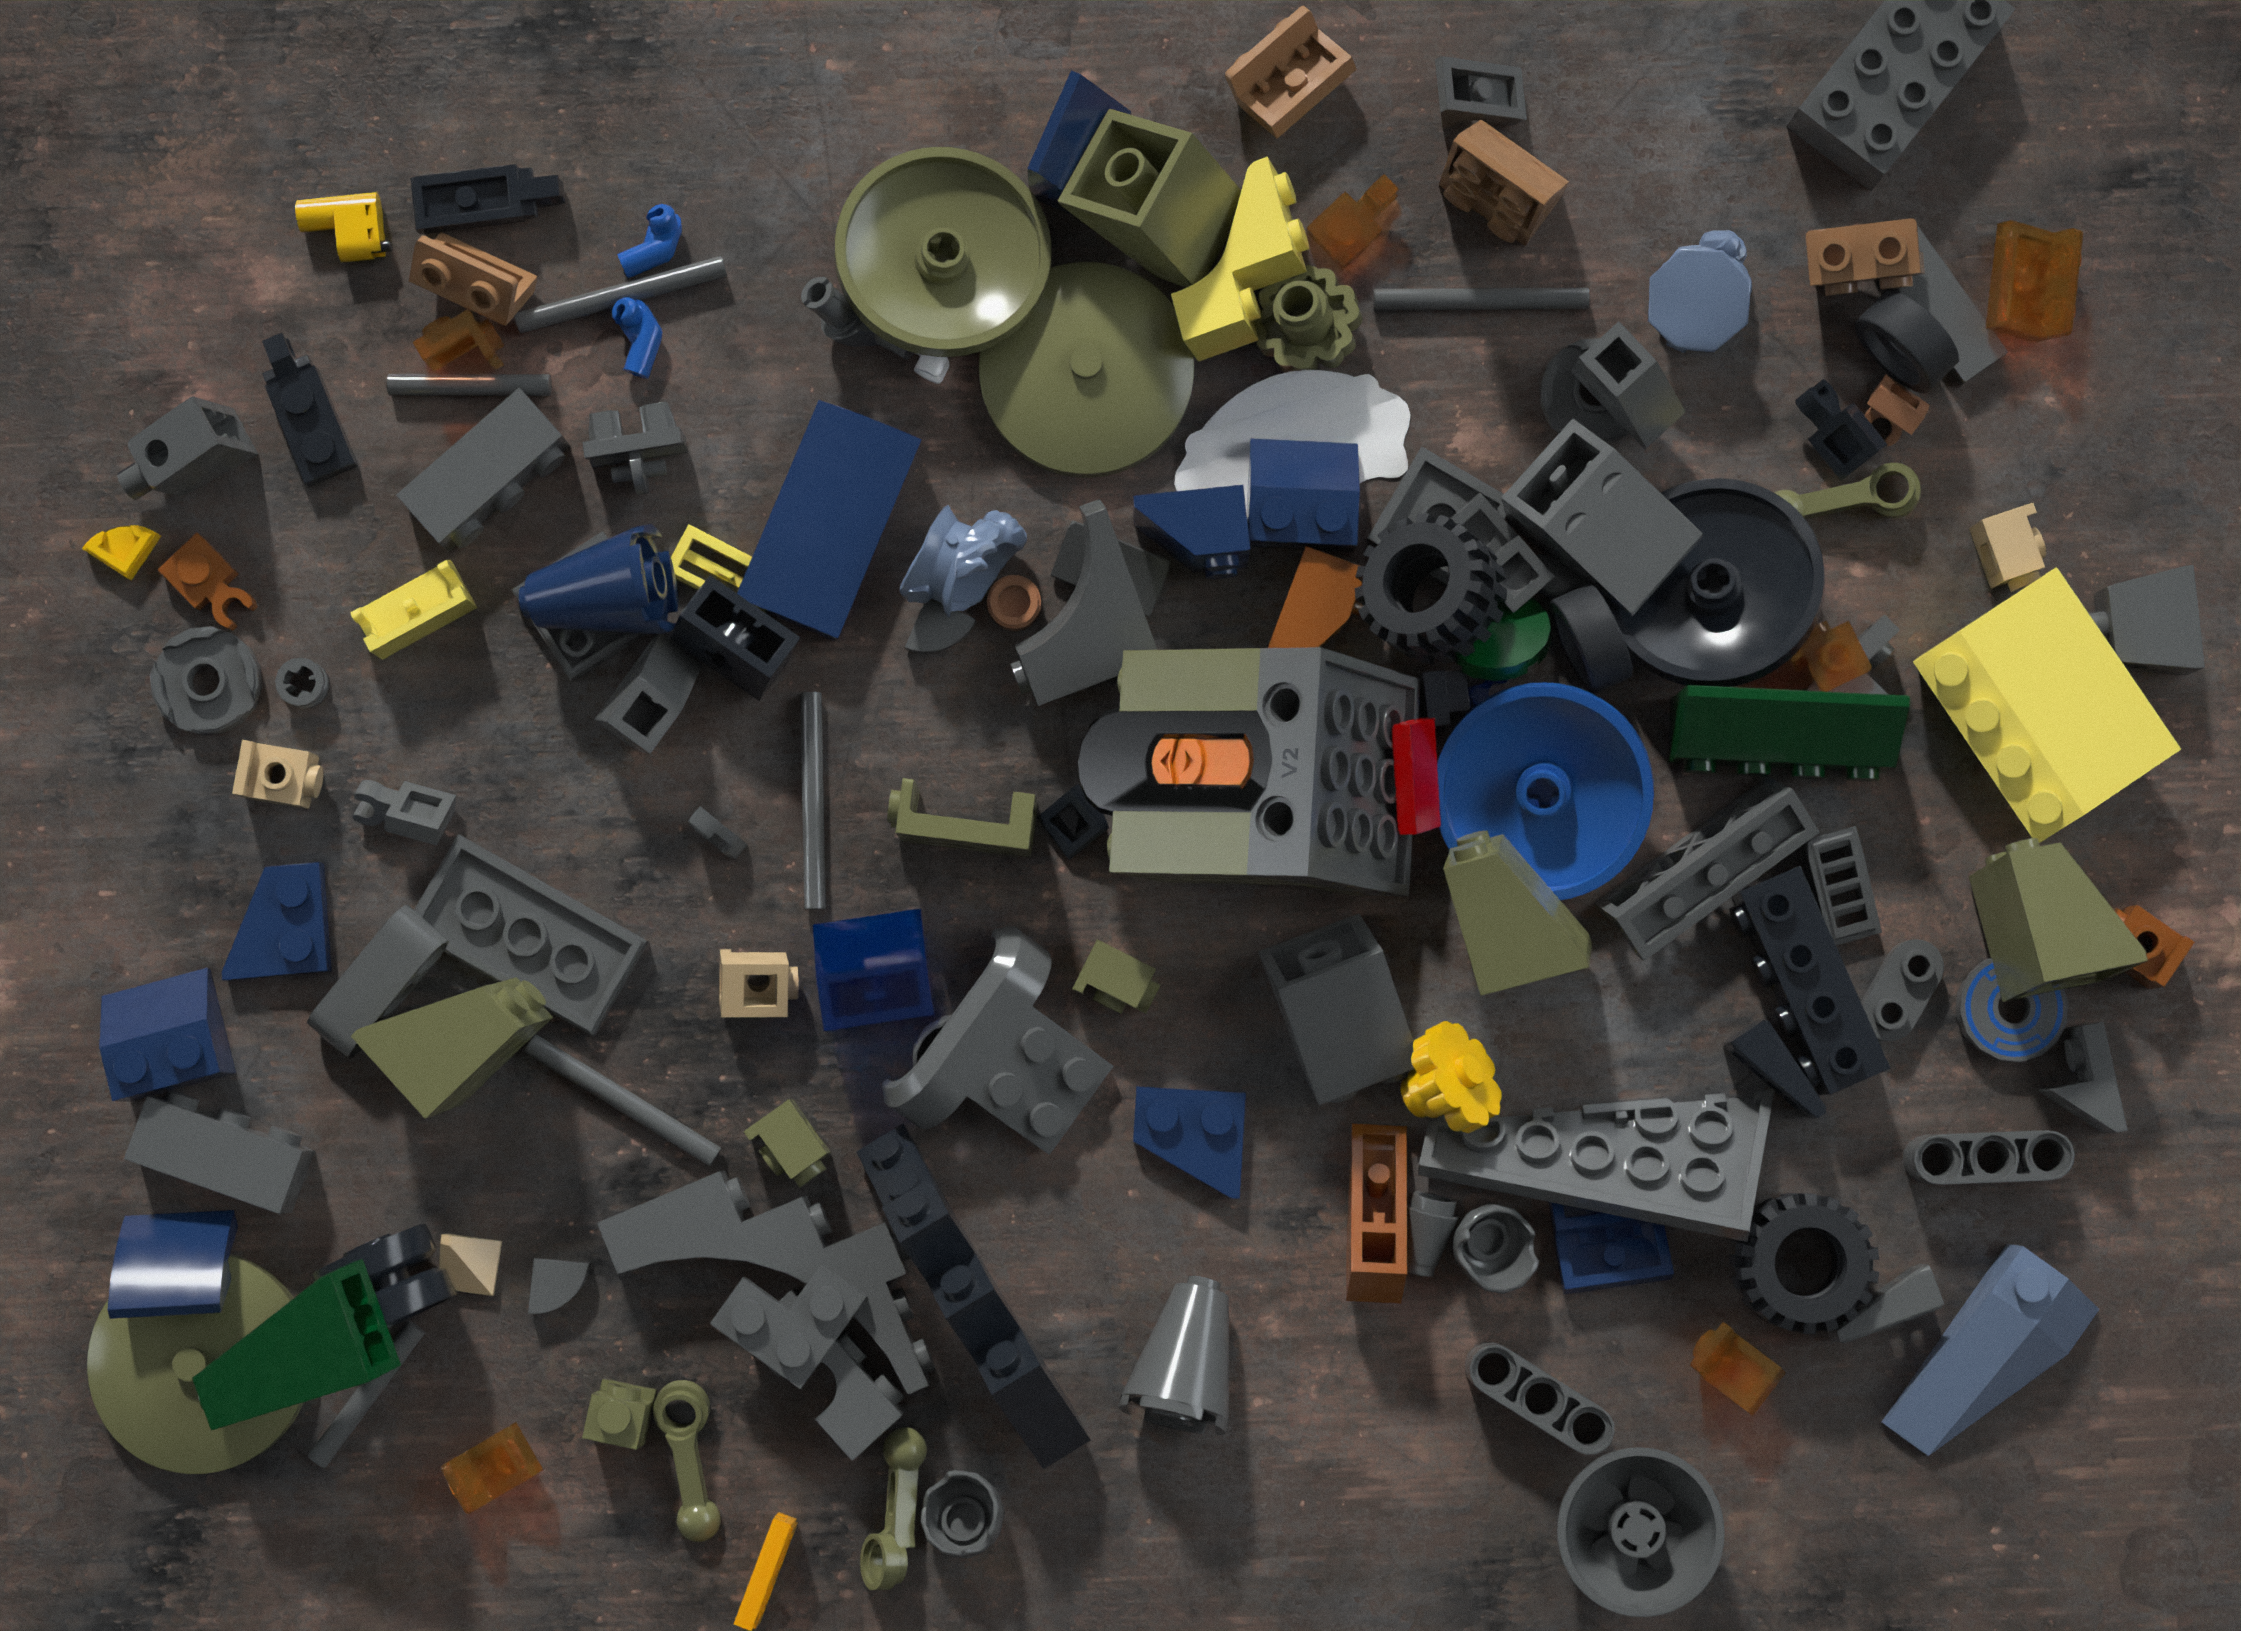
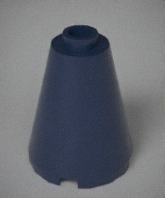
[519,524,679,634]

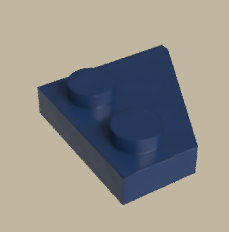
[222,862,332,981]
[1133,1086,1246,1199]

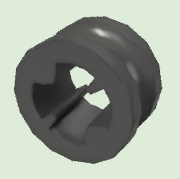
[275,657,330,709]

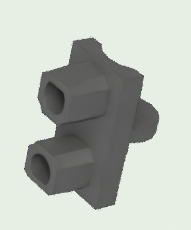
[582,402,688,495]

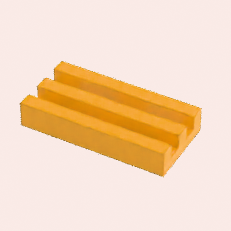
[734,1512,798,1631]

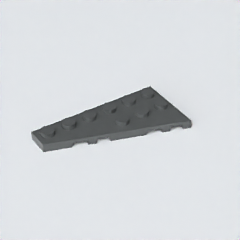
[1418,1089,1775,1242]

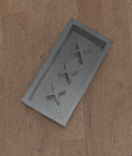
[1786,0,2016,191]

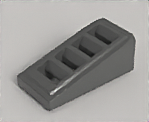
[1798,826,1882,945]
[1827,1263,1945,1344]

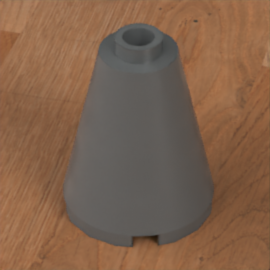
[1118,1276,1229,1435]

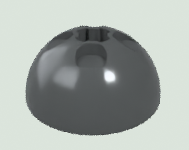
[1557,1447,1725,1617]

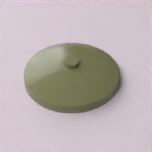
[835,147,1052,357]
[979,262,1194,478]
[87,1254,304,1474]

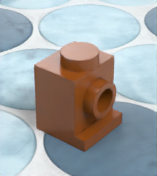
[2114,905,2195,989]

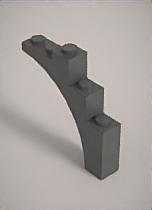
[597,1171,936,1394]

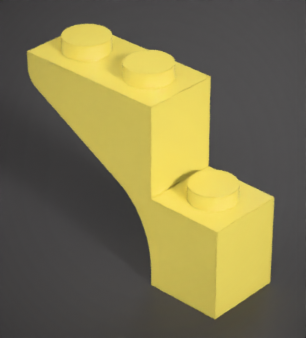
[1171,157,1309,361]

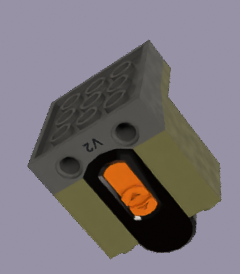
[1077,647,1421,897]

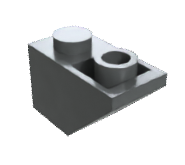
[1571,321,1686,450]
[594,634,702,754]

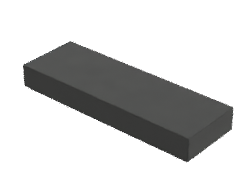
[1891,225,2008,386]

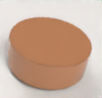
[987,575,1041,631]

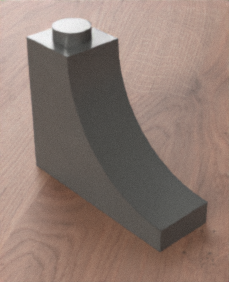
[1010,499,1157,706]

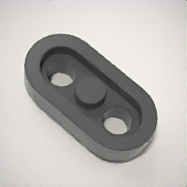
[1861,939,1944,1042]

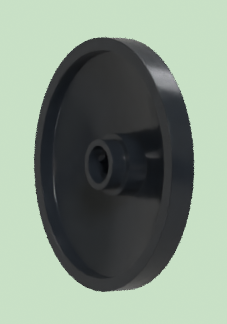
[1605,478,1825,687]

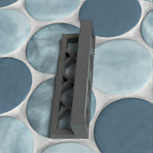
[1594,776,1819,961]

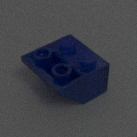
[813,908,937,1033]

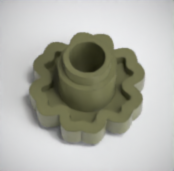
[1254,265,1363,373]

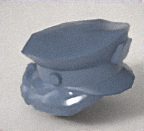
[1648,230,1752,353]
[900,505,1027,617]

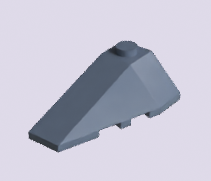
[1881,1244,2099,1456]

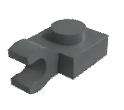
[353,780,456,845]

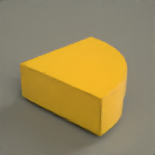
[82,525,162,581]

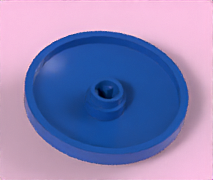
[1437,682,1654,900]

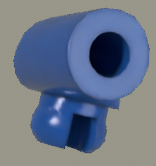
[617,204,682,279]
[612,297,662,379]

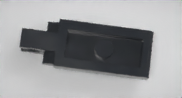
[410,164,566,235]
[262,333,358,487]

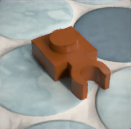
[158,532,258,631]

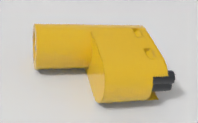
[295,192,392,263]

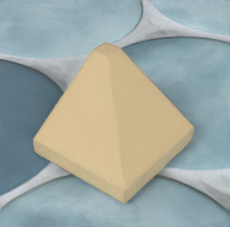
[439,1233,502,1296]

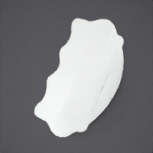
[1174,370,1411,512]

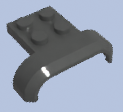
[882,926,1114,1155]

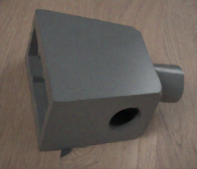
[117,396,258,500]
[2088,565,2205,675]

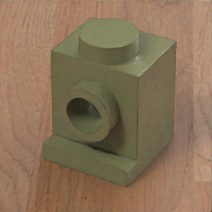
[1072,939,1161,1014]
[744,1099,831,1188]
[582,1378,657,1450]

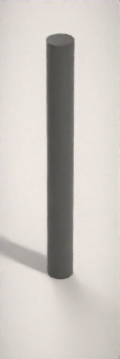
[515,256,727,334]
[1373,287,1590,311]
[800,692,826,910]
[524,1034,722,1167]

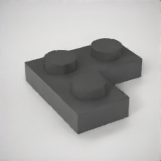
[710,1264,867,1389]

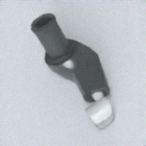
[801,277,950,384]

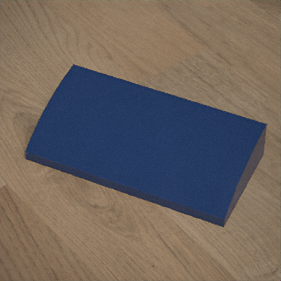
[737,400,922,641]

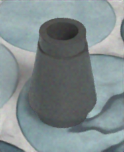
[1407,1191,1459,1277]

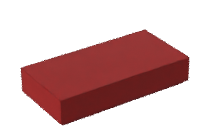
[1392,718,1441,835]

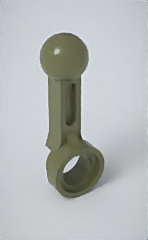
[1774,463,1921,519]
[653,1380,721,1542]
[860,1427,927,1590]

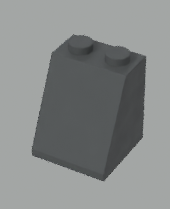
[1258,914,1414,1105]

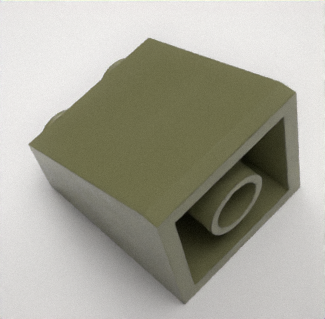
[1058,109,1241,287]
[1443,831,1592,996]
[1969,838,2148,1002]
[351,977,553,1119]

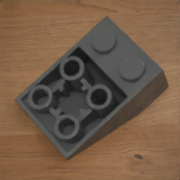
[1501,419,1703,616]

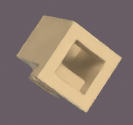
[1969,503,2046,592]
[232,740,324,809]
[719,949,799,1017]

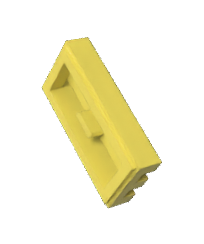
[671,524,765,613]

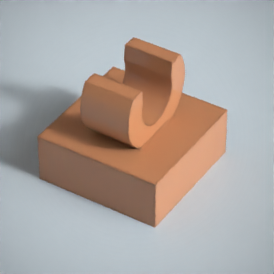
[1864,375,1930,446]

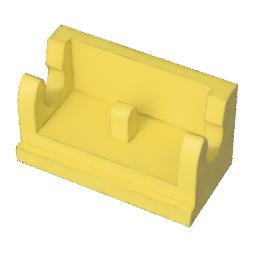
[351,560,477,660]

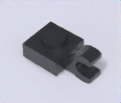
[1795,379,1888,481]

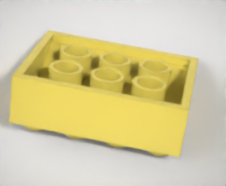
[1913,567,2181,843]

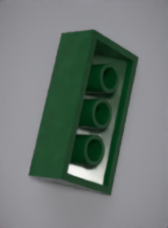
[1668,685,1910,782]

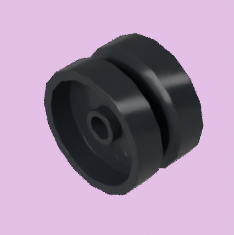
[311,1224,457,1328]

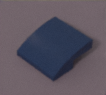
[1549,1202,1674,1295]
[107,1210,238,1319]

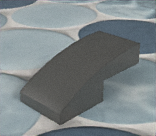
[1451,493,1555,613]

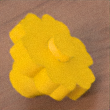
[1401,1021,1502,1134]

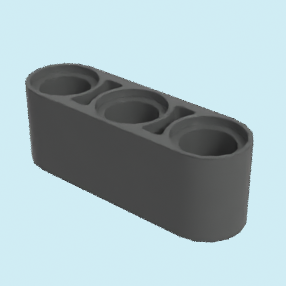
[307,905,449,1060]
[1902,1130,2075,1185]
[1465,1342,1615,1455]

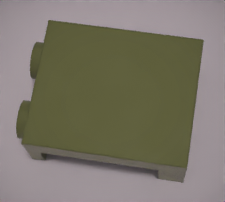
[887,778,1038,858]

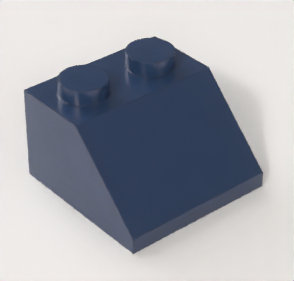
[1027,70,1131,217]
[1246,438,1360,552]
[1133,485,1250,579]
[99,968,236,1102]

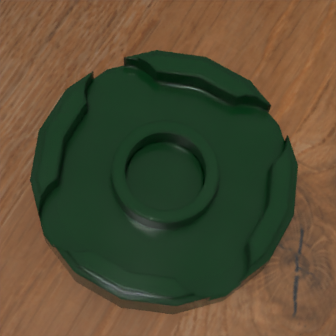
[1451,598,1551,681]

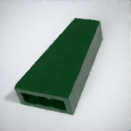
[192,1259,401,1431]

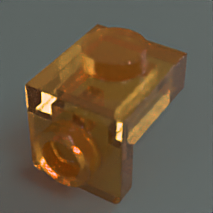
[412,309,505,372]
[1791,620,1871,692]
[1690,1322,1786,1416]
[441,1422,543,1514]

